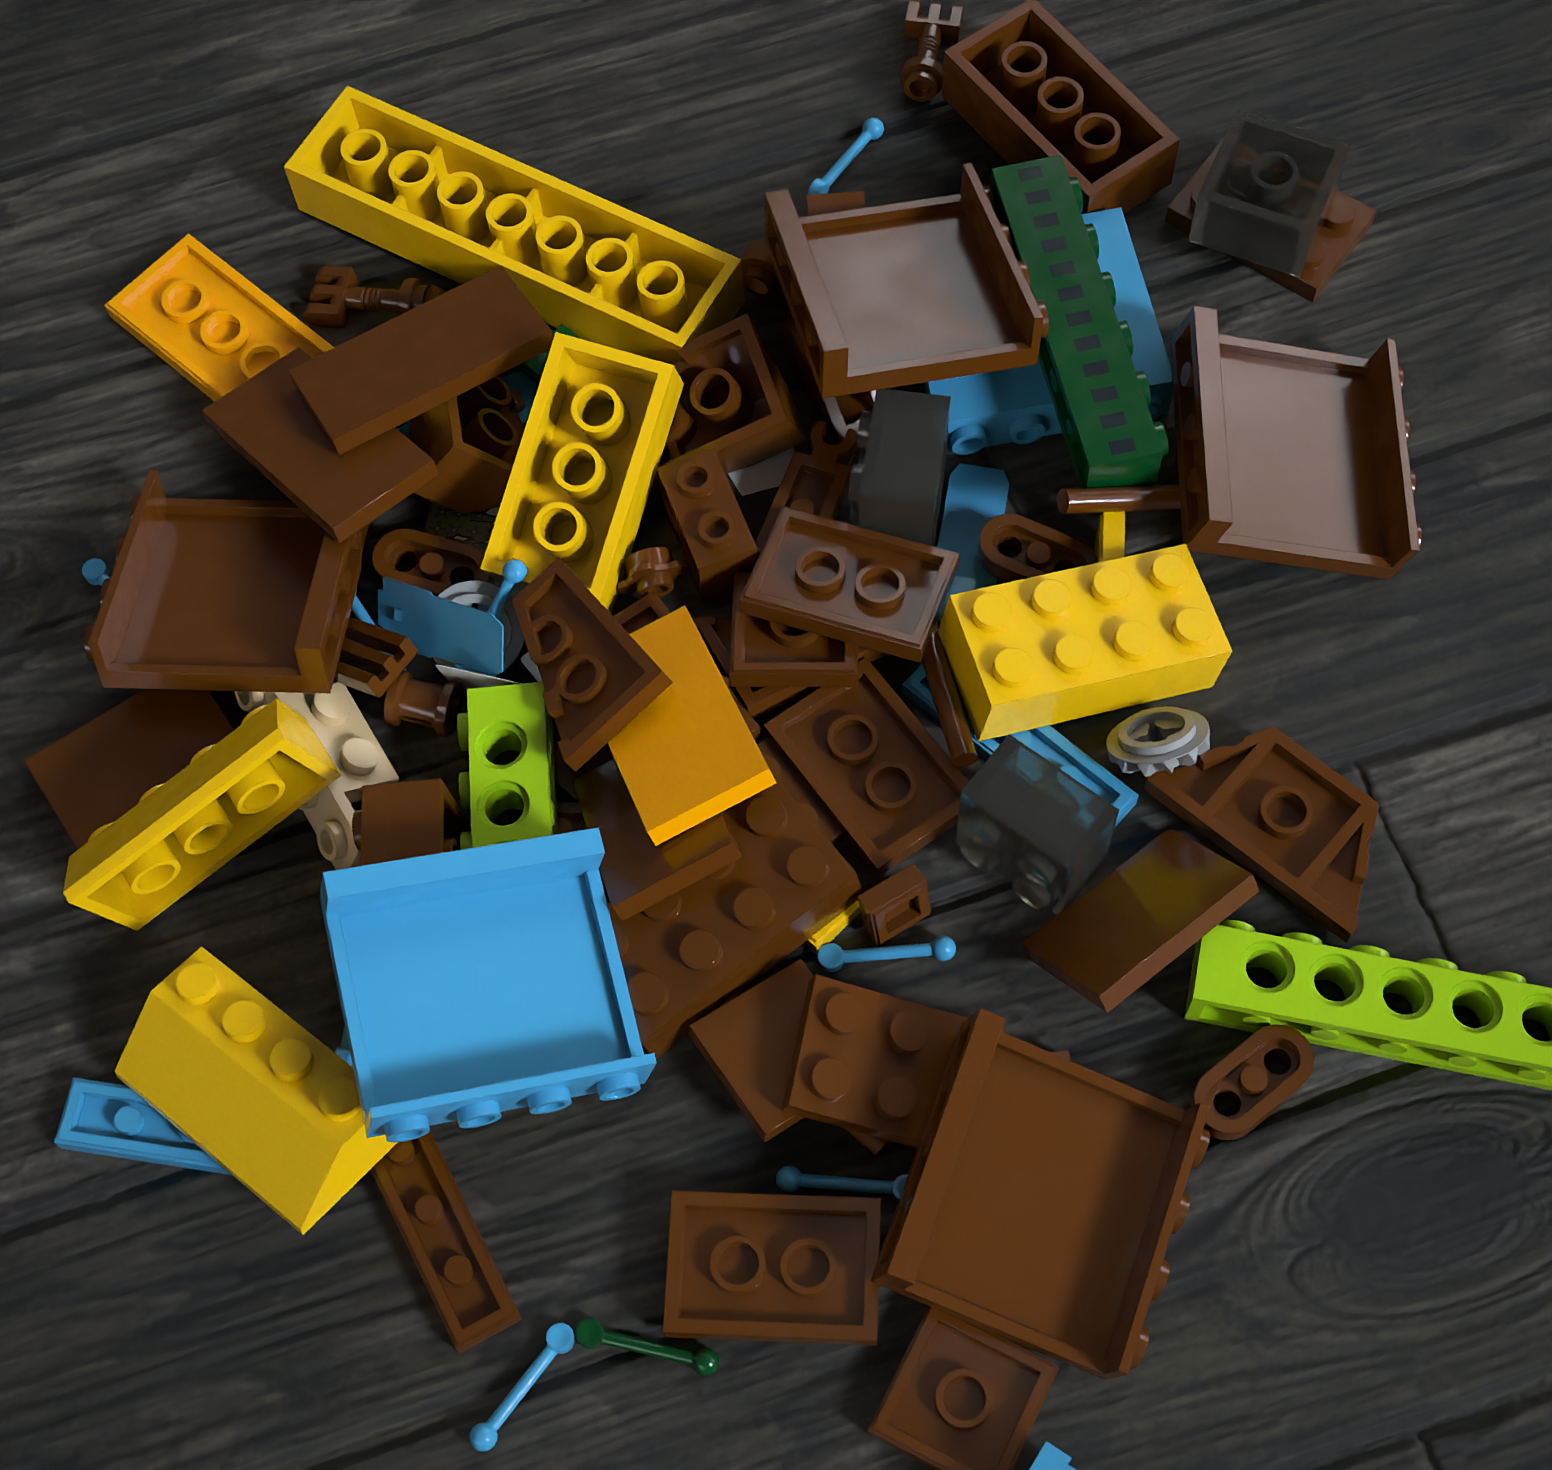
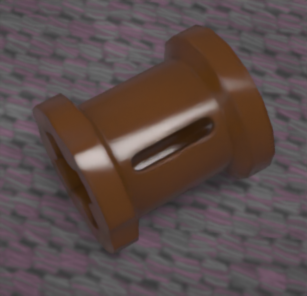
[384,671,463,737]

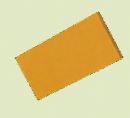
[104,233,334,402]
[608,606,776,846]

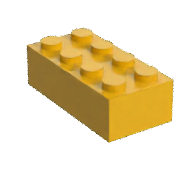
[480,332,684,614]
[938,544,1232,742]

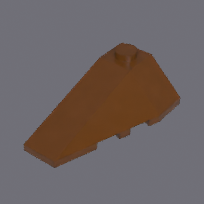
[409,284,526,514]
[648,313,808,499]

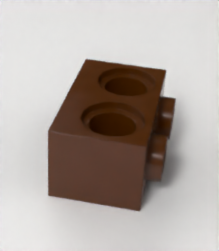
[657,449,758,604]

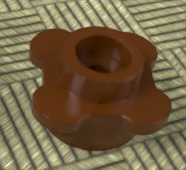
[618,547,688,598]

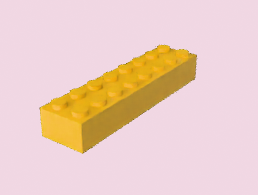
[284,86,745,365]

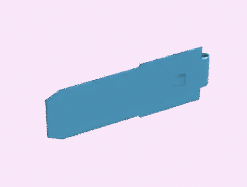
[937,463,1009,621]
[378,577,504,676]

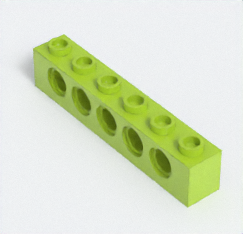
[457,682,559,850]
[1184,920,1552,1090]

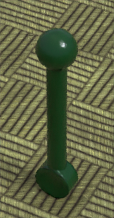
[576,1318,720,1376]

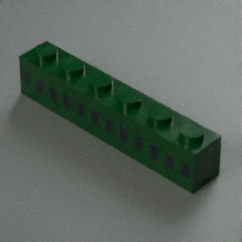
[990,155,1169,488]

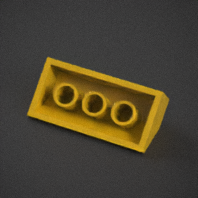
[63,698,342,931]
[115,946,398,1235]

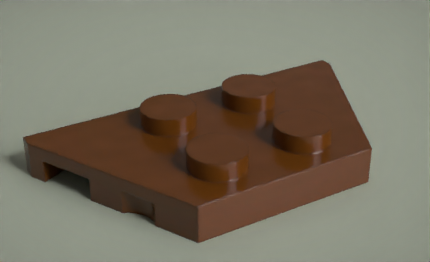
[1144,726,1379,943]

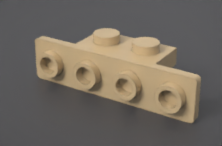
[235,682,399,870]

